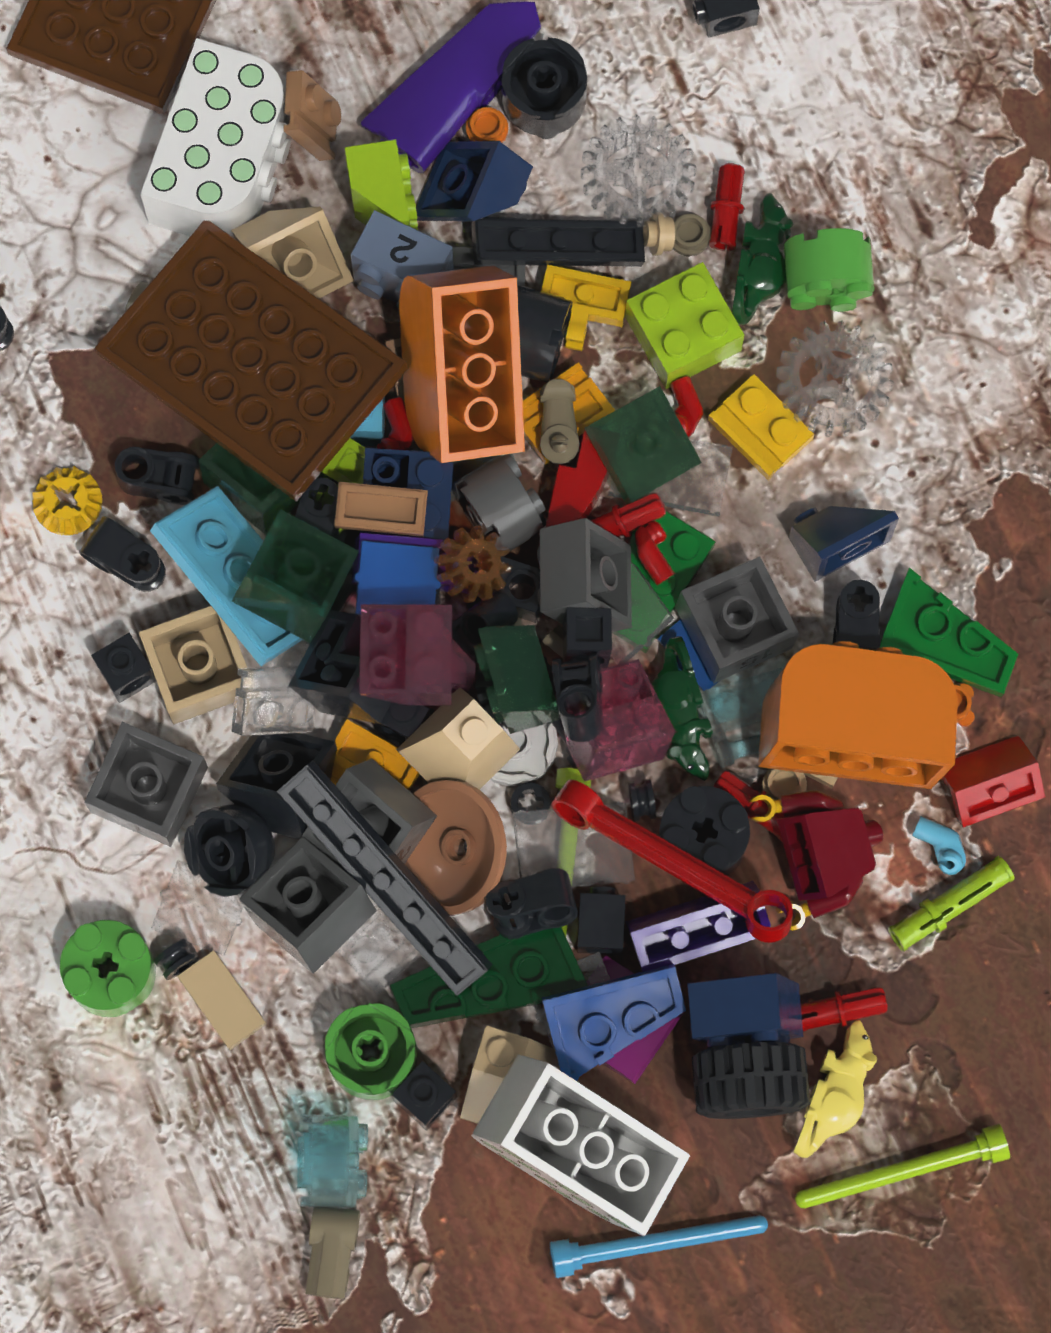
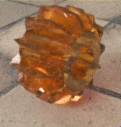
[434,526,512,603]

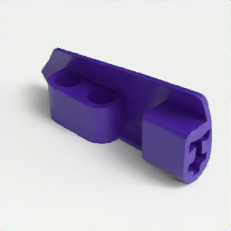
[361,2,541,174]

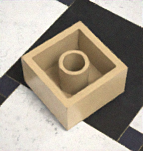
[139,606,256,725]

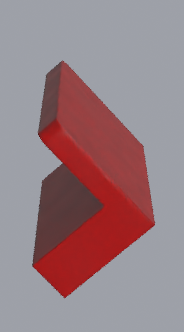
[942,736,1045,828]

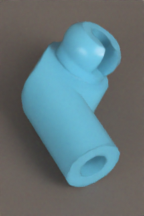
[912,816,966,875]

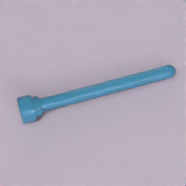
[550,1215,768,1278]

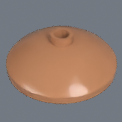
[405,780,507,915]

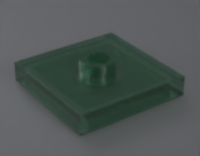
[584,386,702,505]

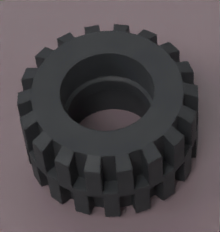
[691,1042,810,1119]

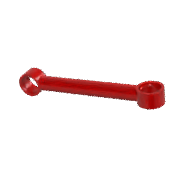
[551,780,793,943]

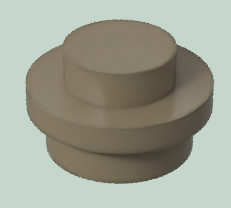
[673,214,711,256]

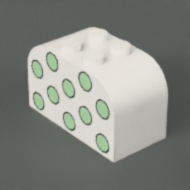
[140,38,291,239]
[471,1055,690,1236]

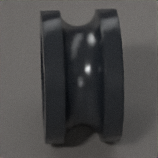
[628,779,656,822]
[511,783,551,826]
[154,938,199,980]

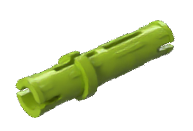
[888,856,1015,952]

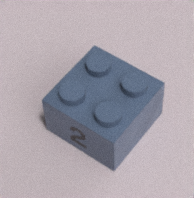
[351,210,454,309]

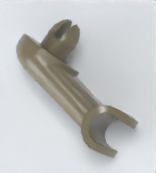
[540,379,579,464]

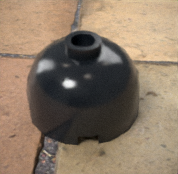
[184,804,275,897]

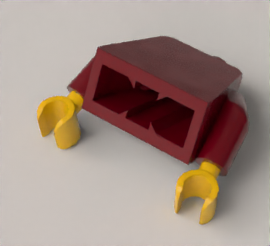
[749,790,883,930]

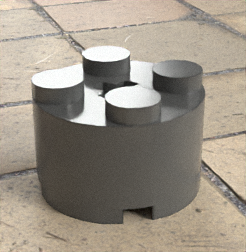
[452,454,546,558]

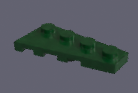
[390,927,588,1029]

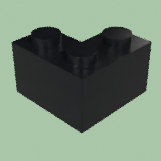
[288,610,400,724]

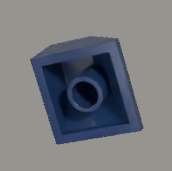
[416,141,533,221]
[789,506,899,582]

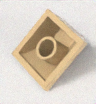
[231,206,354,299]
[396,687,520,790]
[460,1025,560,1124]

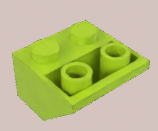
[345,139,418,230]

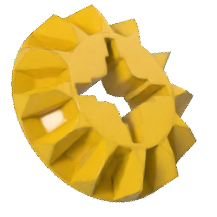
[32,466,102,535]

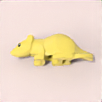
[793,1020,877,1158]

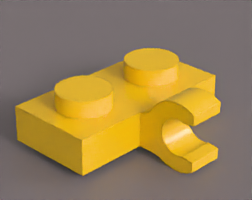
[541,264,632,351]

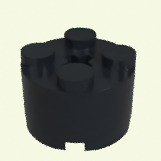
[502,37,587,139]
[517,285,573,382]
[658,786,750,876]

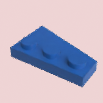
[542,964,686,1081]

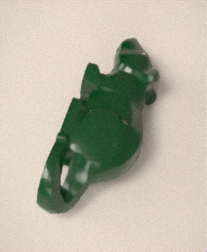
[732,193,793,325]
[648,636,713,781]

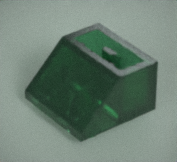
[474,625,561,734]

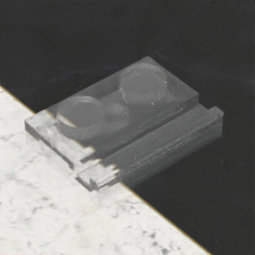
[231,666,316,736]
[337,905,420,995]

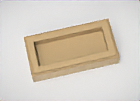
[177,950,266,1050]

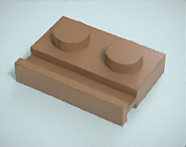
[284,70,341,161]

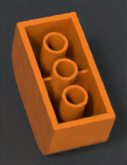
[399,266,525,463]
[758,641,958,789]

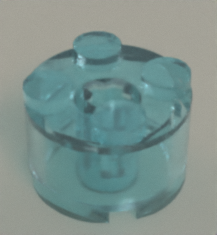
[297,1114,368,1208]

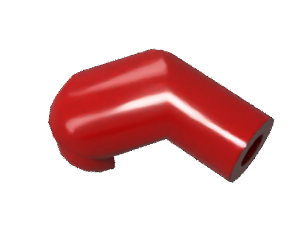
[665,376,703,440]
[377,397,413,451]
[635,521,675,585]

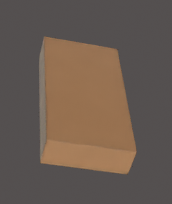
[334,482,428,537]

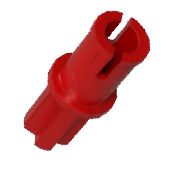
[708,163,745,251]
[591,492,666,538]
[713,770,784,841]
[801,987,888,1032]

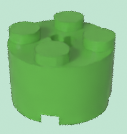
[784,228,874,312]
[60,920,156,1017]
[325,1003,417,1100]

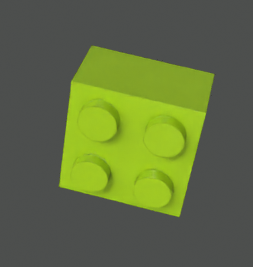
[625,262,744,389]

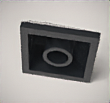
[216,724,337,839]

